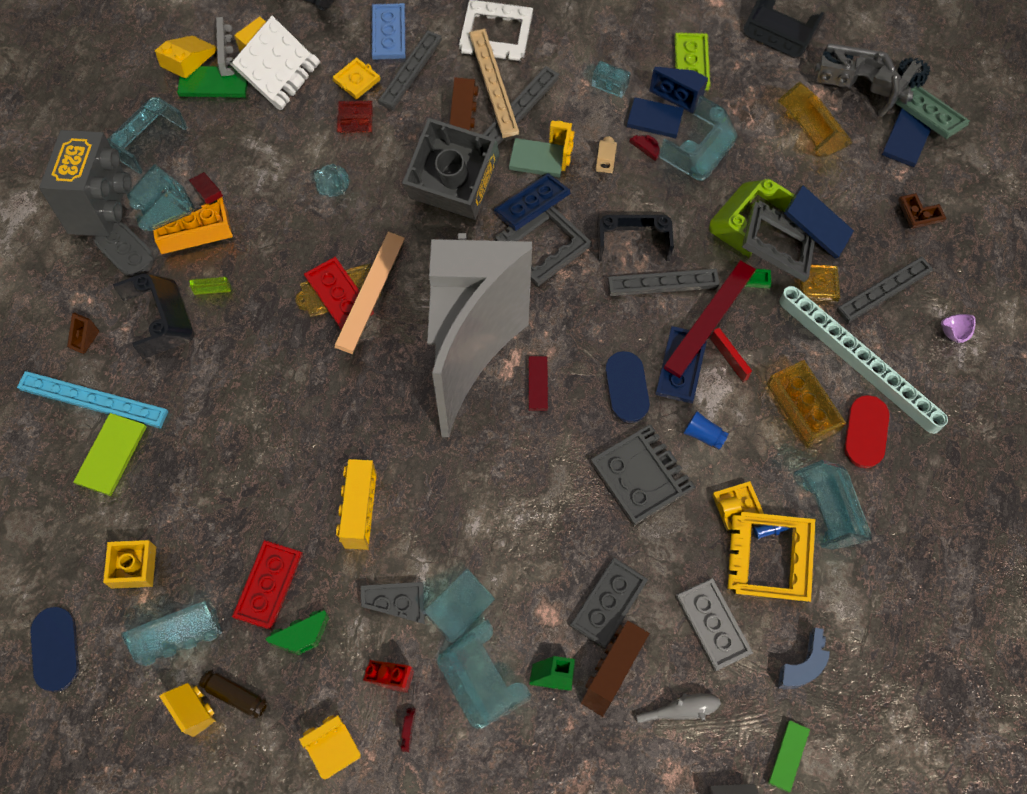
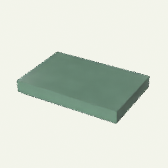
[509,138,564,178]

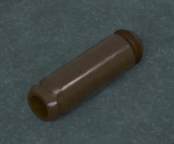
[199,670,268,719]

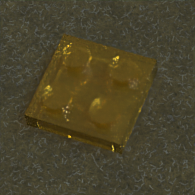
[800,265,840,302]

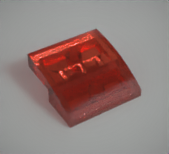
[337,101,373,133]

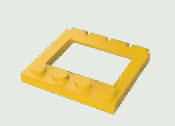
[727,512,815,602]

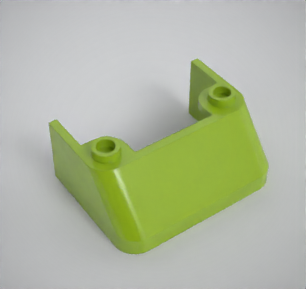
[709,179,794,258]

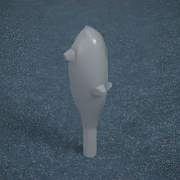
[636,693,721,723]

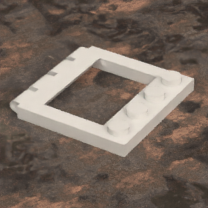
[459,0,533,61]

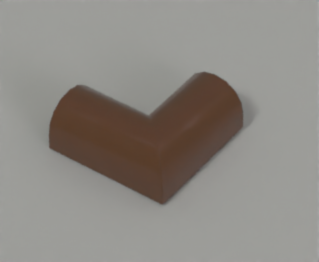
[898,193,947,229]

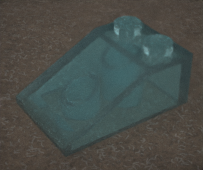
[422,568,495,643]

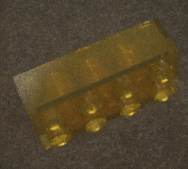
[766,360,846,448]

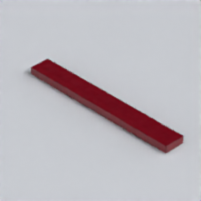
[664,260,756,378]

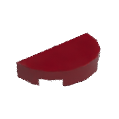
[629,135,660,161]
[401,707,416,753]

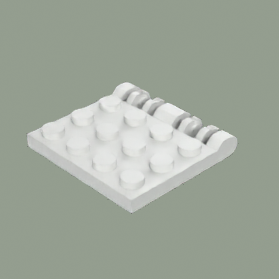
[230,16,320,110]

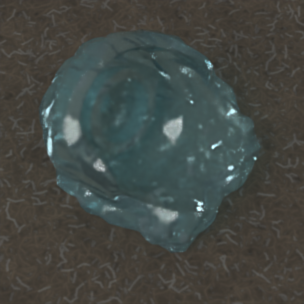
[314,164,350,197]

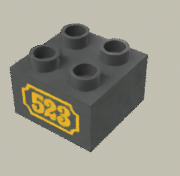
[402,118,500,220]
[39,130,132,237]

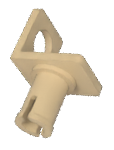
[596,136,617,173]

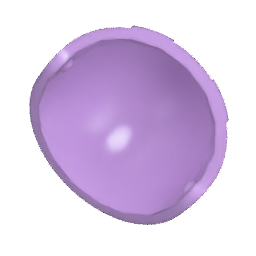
[941,314,976,343]

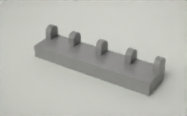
[216,17,234,76]

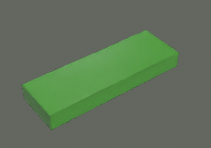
[768,720,810,793]

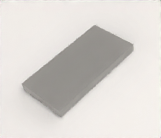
[676,578,753,672]

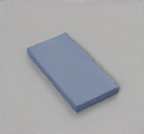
[372,3,406,60]

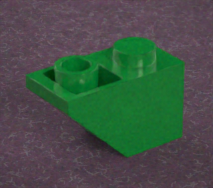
[529,656,575,691]

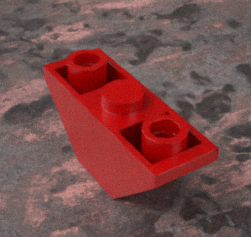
[363,660,414,693]

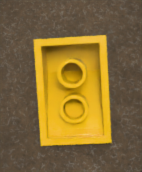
[155,36,217,79]

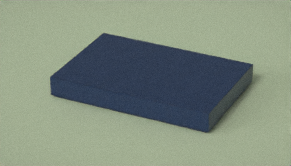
[627,97,684,138]

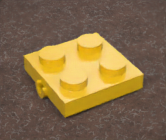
[332,57,380,100]

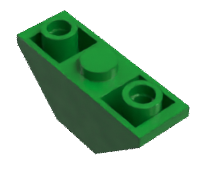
[266,610,329,655]

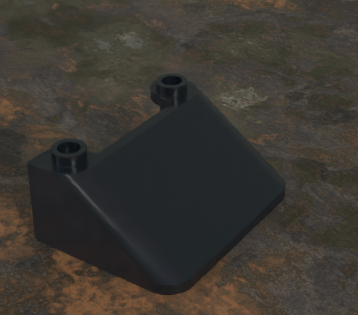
[744,0,825,58]

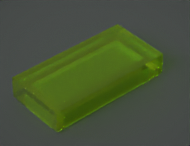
[190,277,231,295]

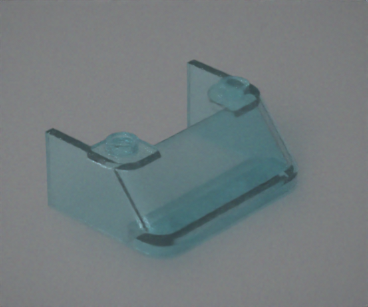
[659,95,737,180]
[107,97,187,174]
[794,460,872,550]

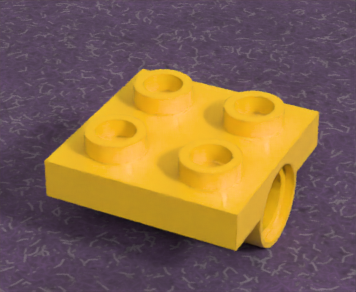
[712,481,764,531]

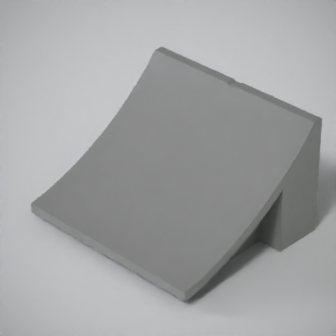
[427,233,532,437]

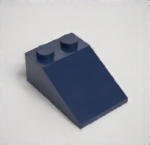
[649,67,708,114]

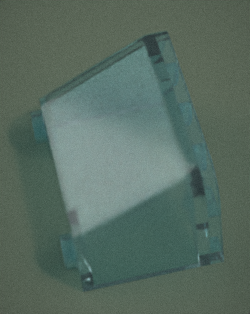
[127,164,195,231]

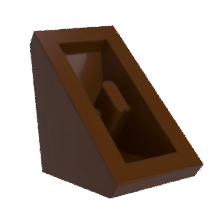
[67,312,100,354]

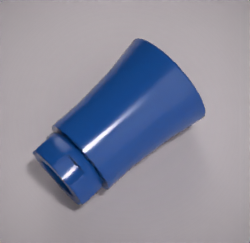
[683,411,729,450]

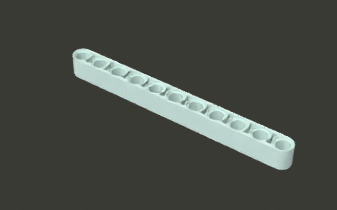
[779,286,948,434]

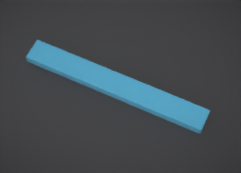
[17,371,168,429]

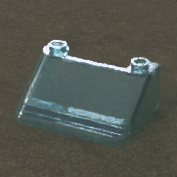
[437,620,531,729]

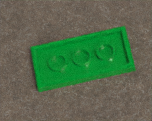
[177,66,248,98]

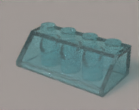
[121,601,222,666]

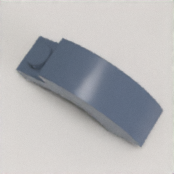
[778,627,830,689]

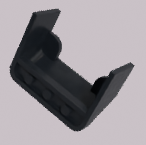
[597,211,674,261]
[113,274,194,359]

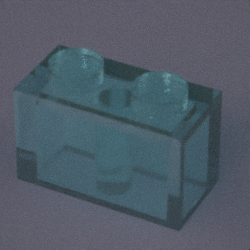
[592,61,631,98]

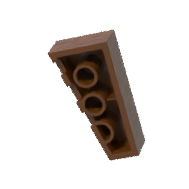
[450,77,478,131]
[580,620,650,717]

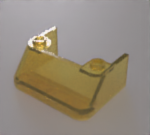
[777,81,853,157]

